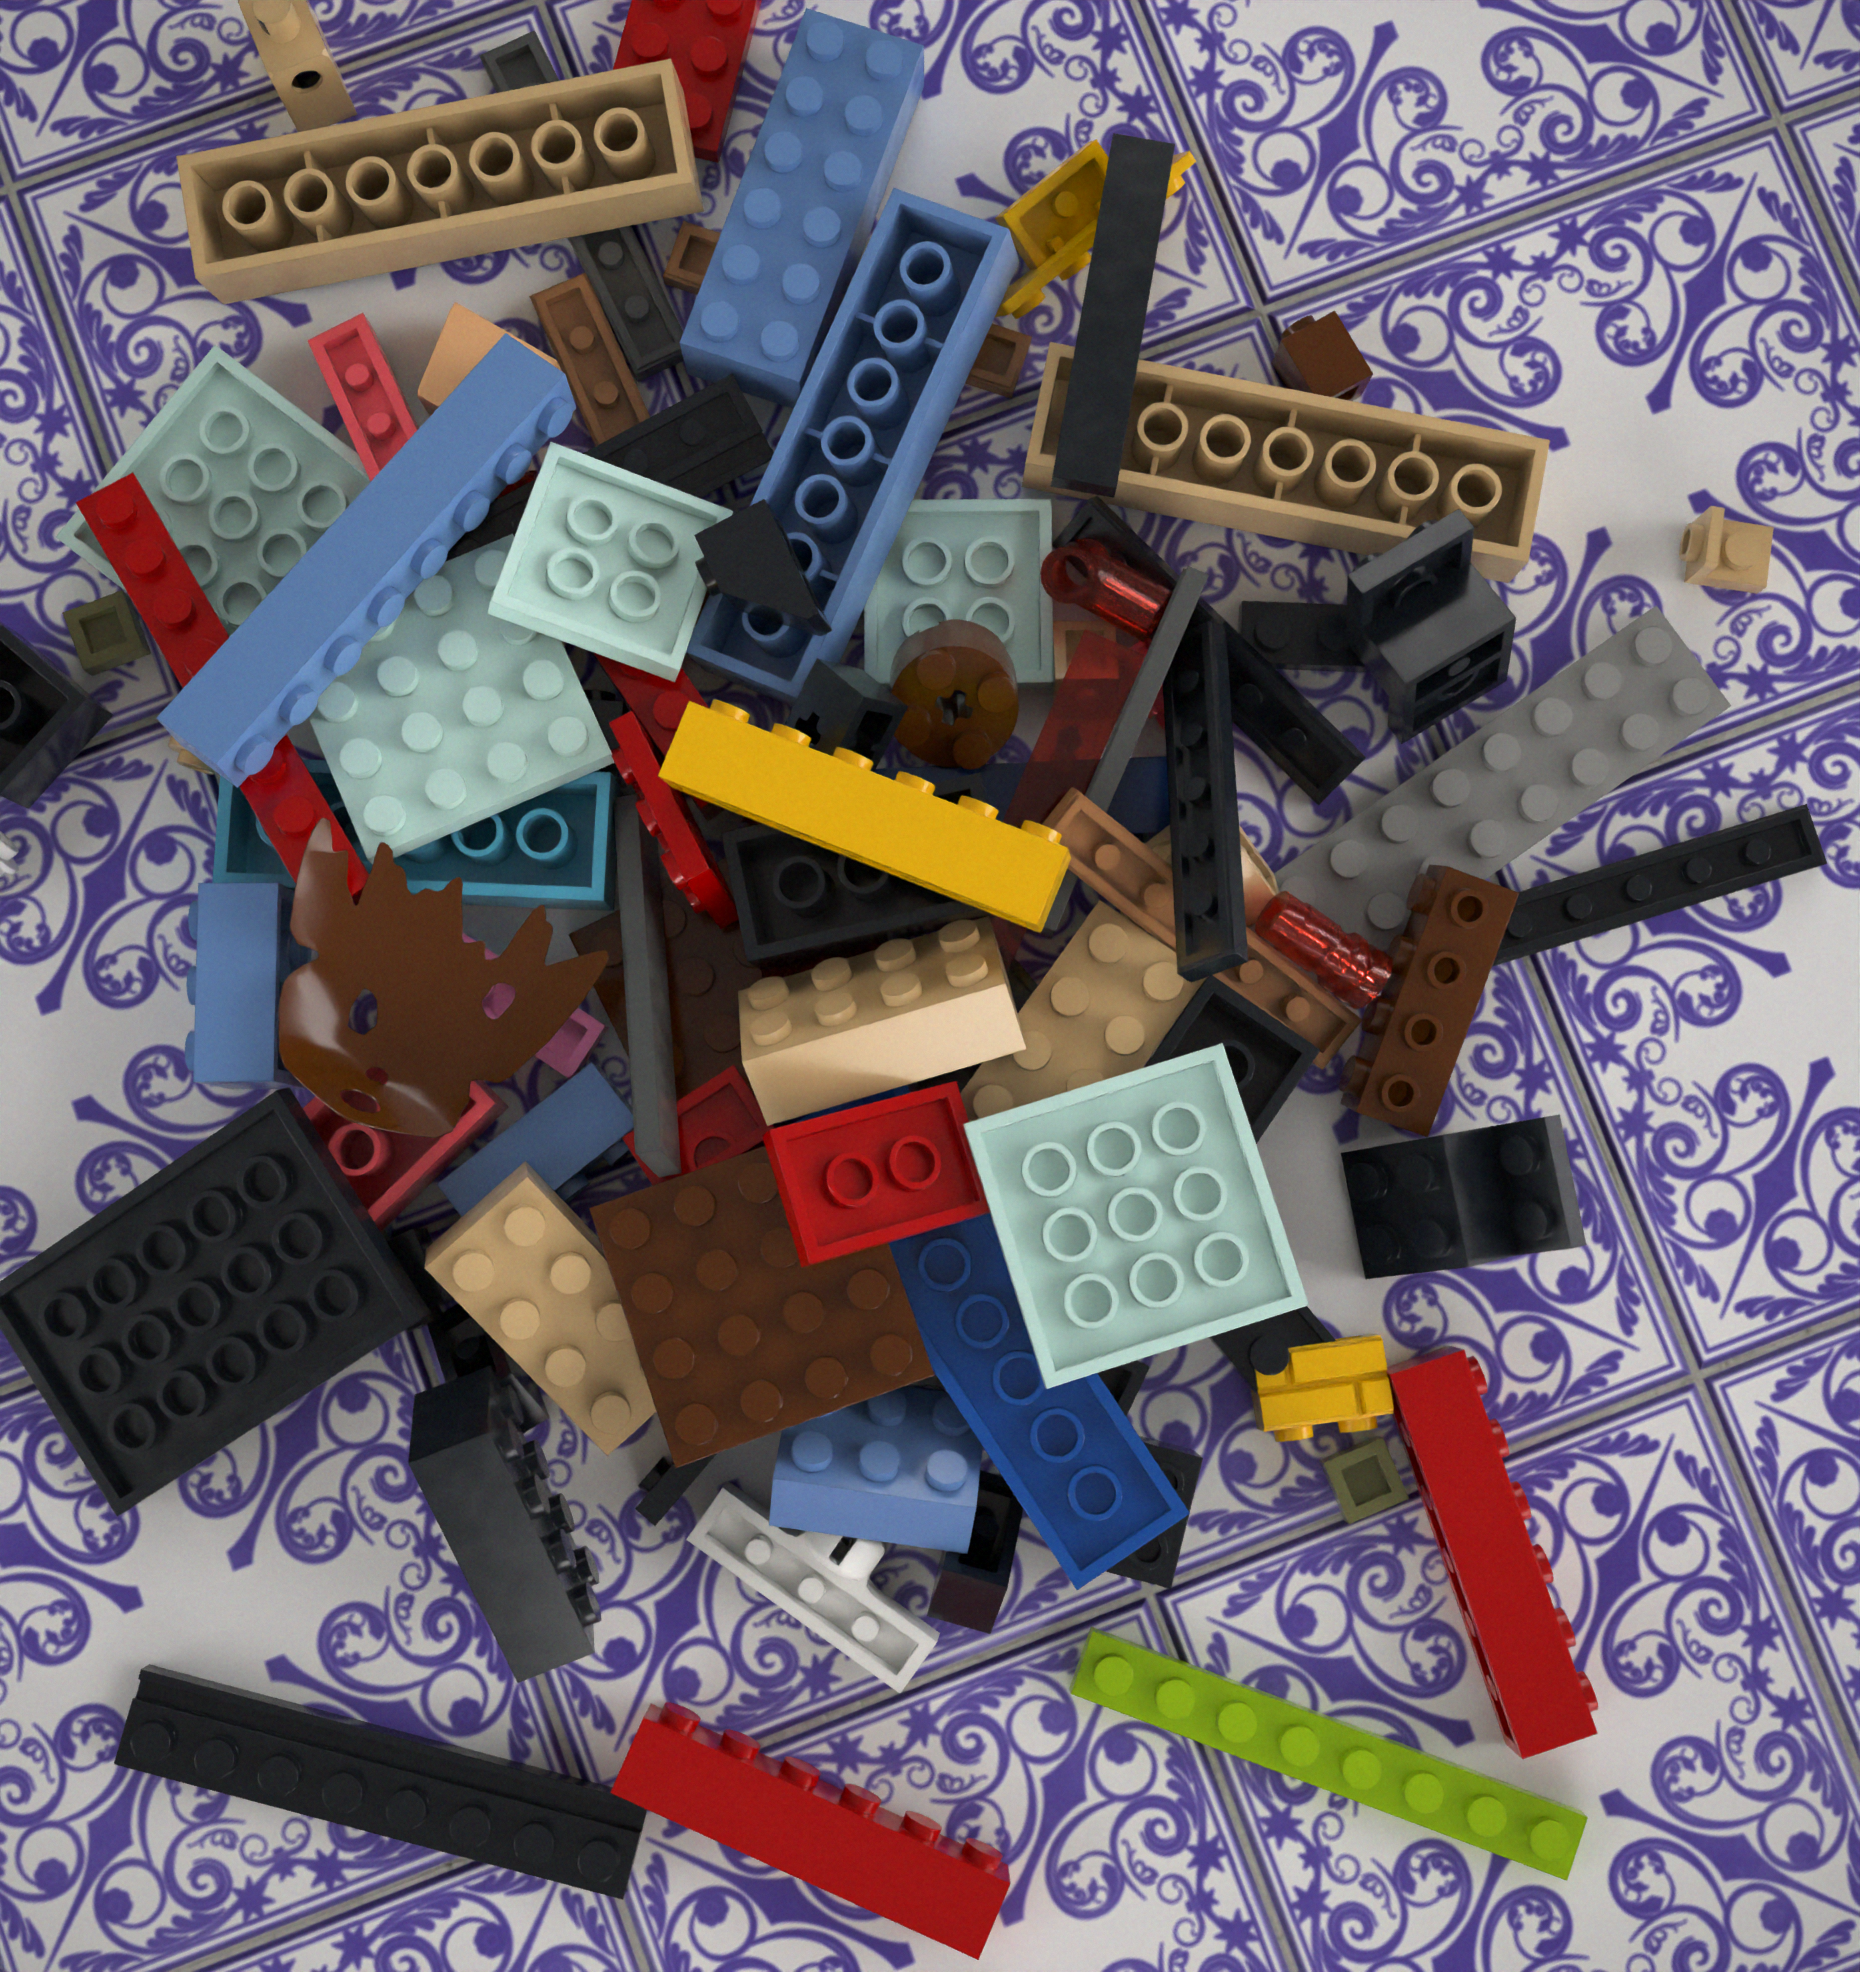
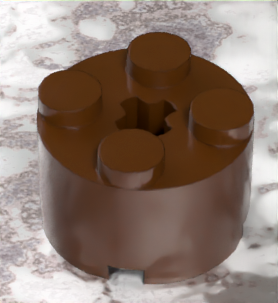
[889,619,1019,770]

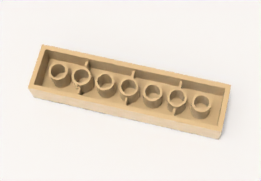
[176,59,704,304]
[1022,342,1550,583]

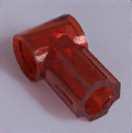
[1040,538,1173,642]

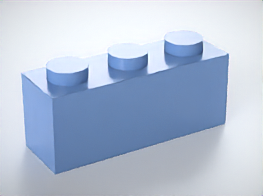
[437,1062,634,1217]

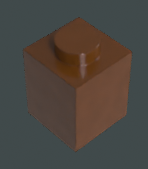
[1271,311,1373,401]

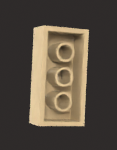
[960,900,1207,1122]
[738,916,1026,1126]
[425,1161,657,1456]

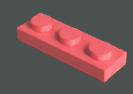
[308,313,419,481]

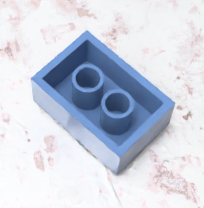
[185,883,312,1089]
[769,1386,983,1554]

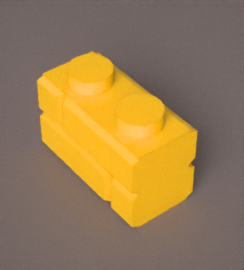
[1251,1334,1394,1442]

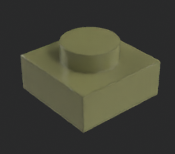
[63,590,151,676]
[1319,1435,1409,1524]

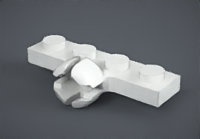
[686,1481,940,1693]

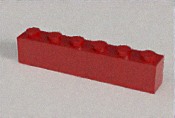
[1387,1346,1598,1759]
[610,1702,1011,1960]

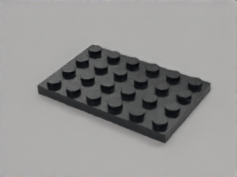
[0,1087,431,1516]

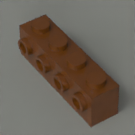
[1339,864,1519,1137]

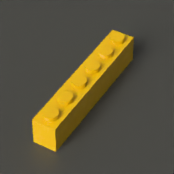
[658,699,1071,933]

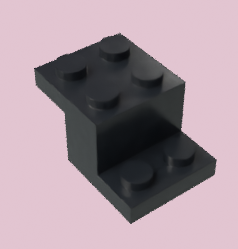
[1346,509,1516,744]
[1341,1114,1586,1279]

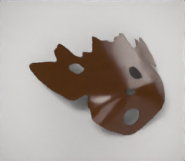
[278,818,609,1138]

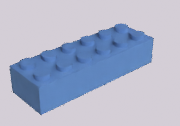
[680,8,924,409]

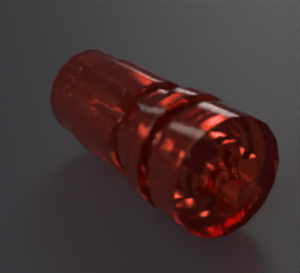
[1255,890,1393,1009]

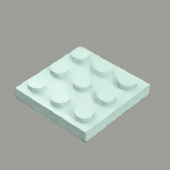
[487,442,733,682]
[864,499,1054,689]

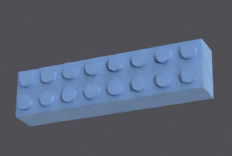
[686,188,1020,707]

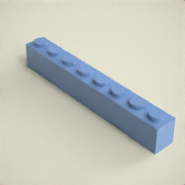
[157,333,576,788]

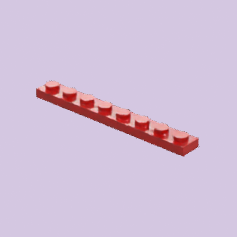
[76,473,370,904]

